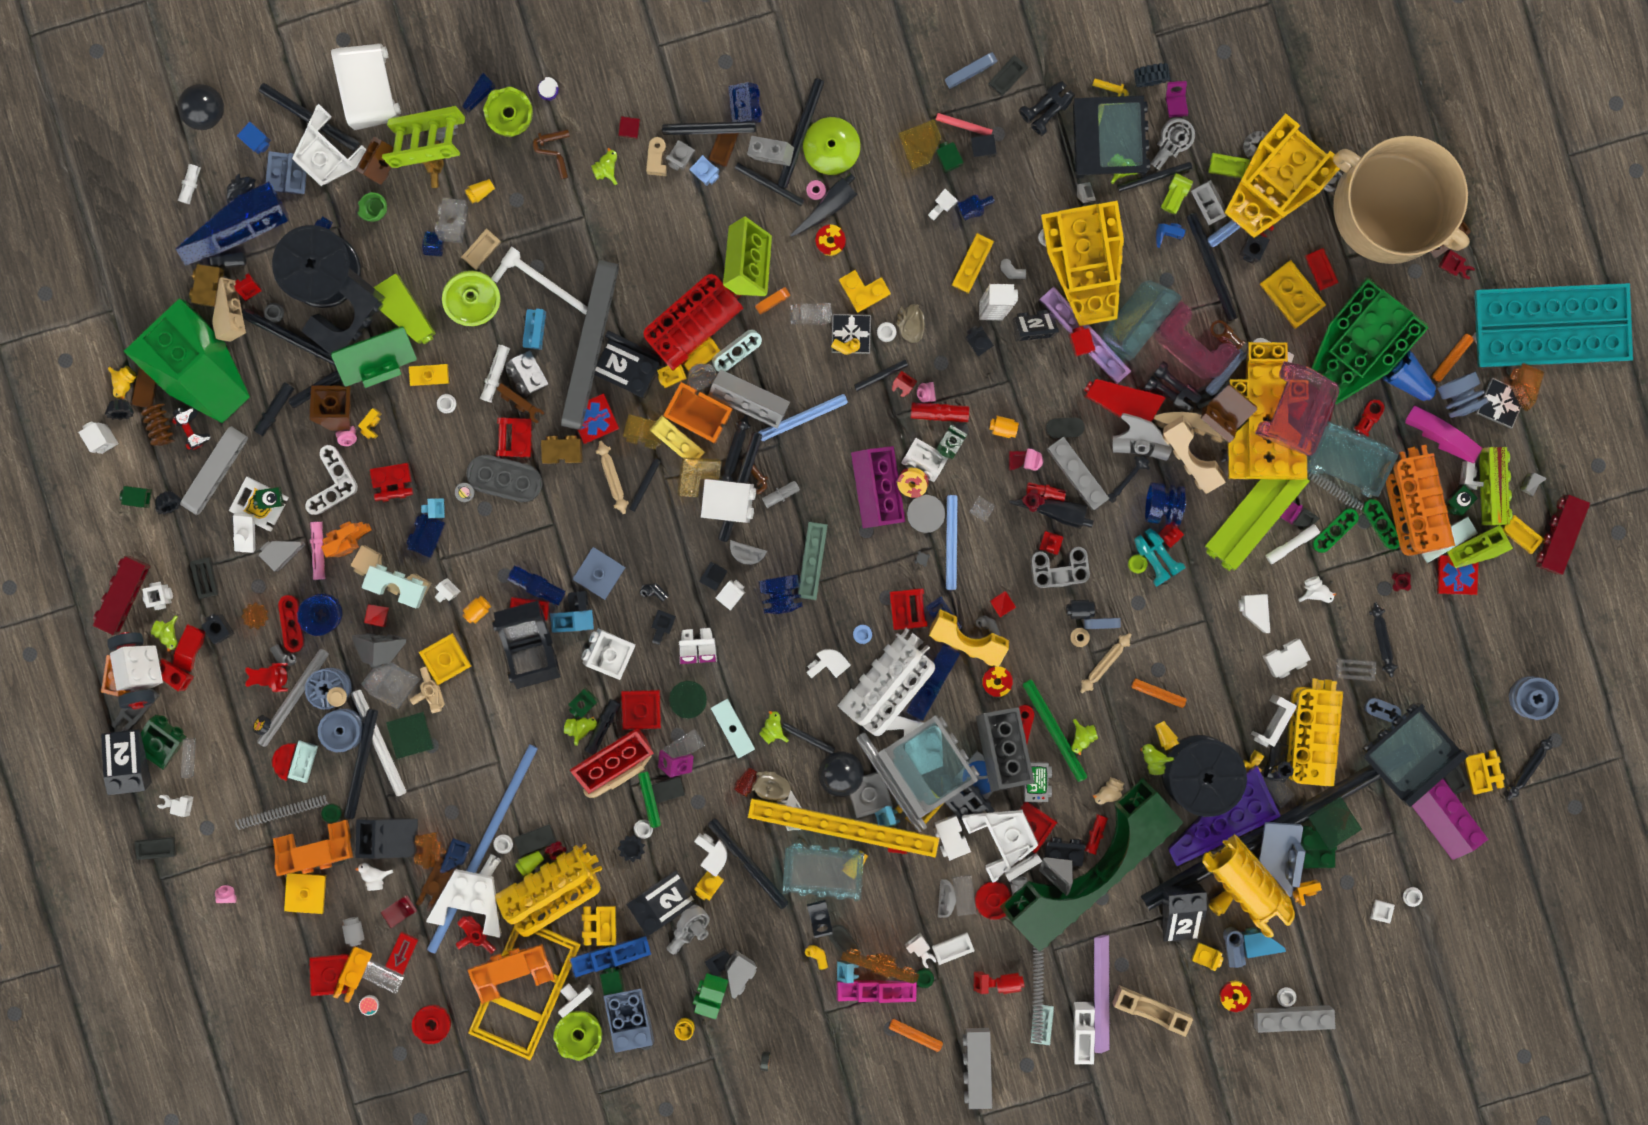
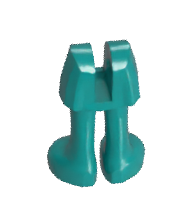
[1134,528,1186,587]

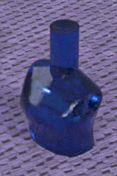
[957,195,995,221]

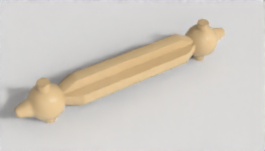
[596,441,629,514]
[1080,633,1131,693]

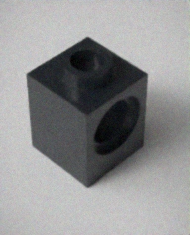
[1239,234,1270,264]
[201,613,235,645]

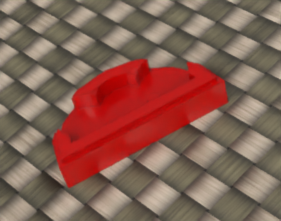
[272,743,297,781]

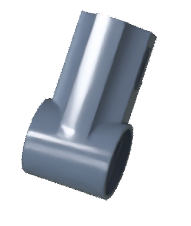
[1223,927,1246,968]

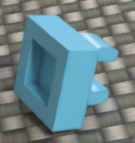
[421,499,445,518]
[875,806,900,827]
[837,961,859,983]

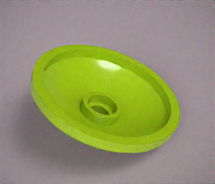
[803,117,860,175]
[442,271,500,326]

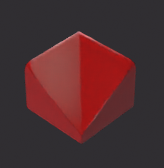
[989,591,1016,617]
[364,604,389,627]

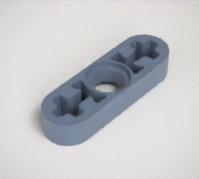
[945,52,998,89]

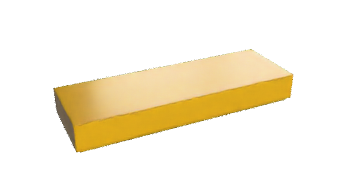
[951,233,994,294]

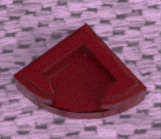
[1009,451,1027,471]

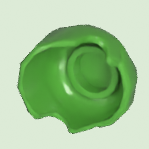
[357,192,387,222]

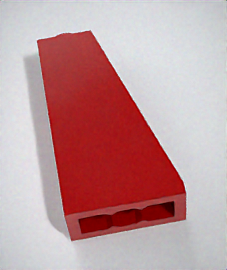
[1084,379,1165,422]

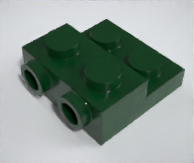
[141,715,187,770]
[1301,826,1337,868]

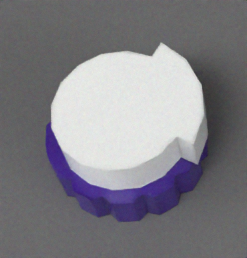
[537,77,559,101]

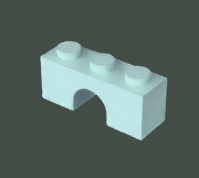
[361,564,427,608]

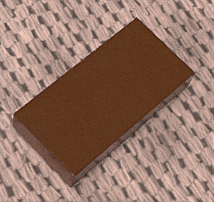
[708,133,739,168]
[131,367,157,408]

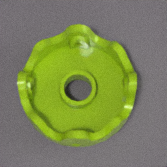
[483,87,533,137]
[554,1011,603,1061]

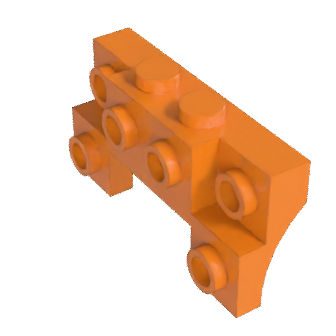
[321,521,372,557]
[273,820,354,876]
[468,944,555,1004]

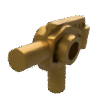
[422,140,444,188]

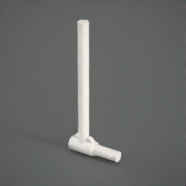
[491,246,588,315]

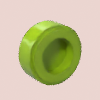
[1128,554,1148,574]

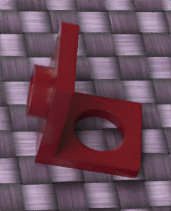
[380,895,417,928]

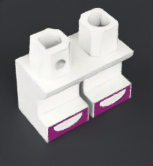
[679,628,717,664]

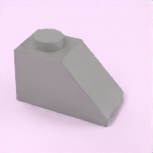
[259,541,306,571]

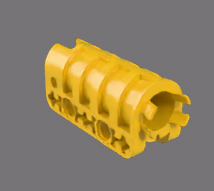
[1287,678,1343,786]
[495,844,602,937]

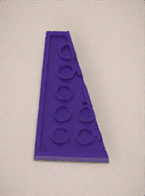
[1168,764,1280,866]

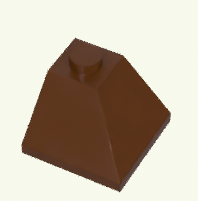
[310,386,351,431]

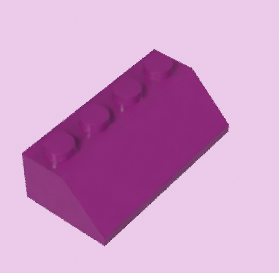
[851,446,906,528]
[1412,779,1489,860]

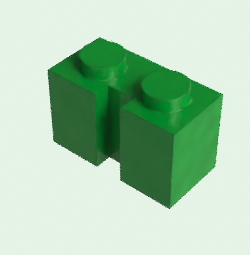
[693,973,728,1019]

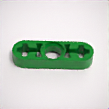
[1362,499,1400,549]
[1312,509,1359,553]

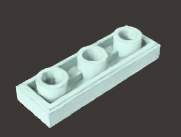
[1421,517,1478,563]
[711,699,755,758]

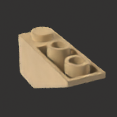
[212,277,246,342]

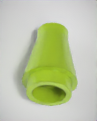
[515,851,544,877]

